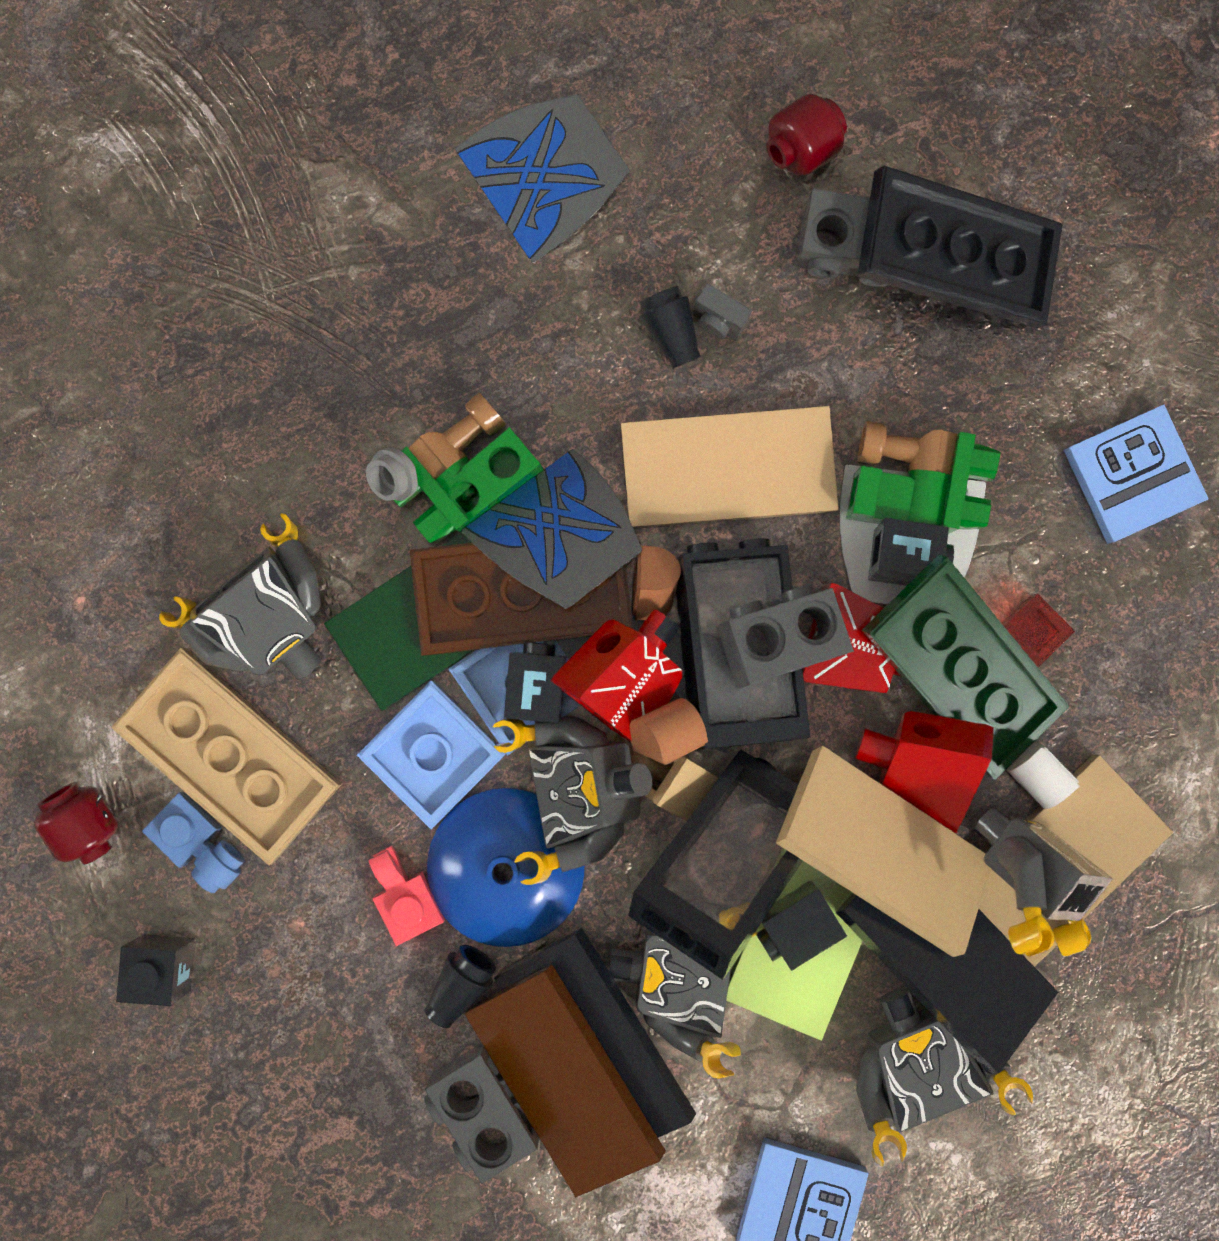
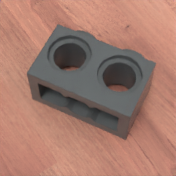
[795,189,889,287]
[717,584,854,689]
[424,1043,539,1184]

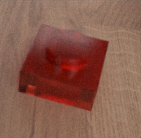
[1002,593,1075,667]

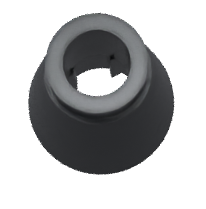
[639,286,701,369]
[424,945,496,1028]

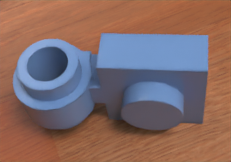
[142,792,245,893]

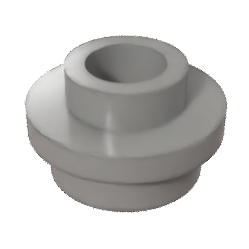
[366,447,418,501]

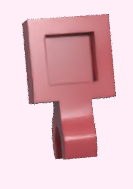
[368,845,445,946]

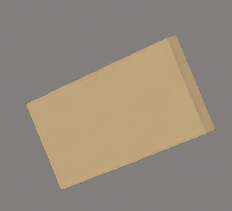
[621,406,839,529]
[111,648,342,866]
[776,746,991,957]
[979,754,1174,967]

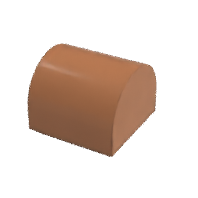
[632,546,681,620]
[629,698,708,765]

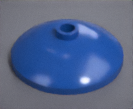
[427,788,585,947]

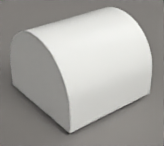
[1006,741,1080,809]

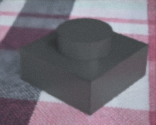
[693,283,753,341]

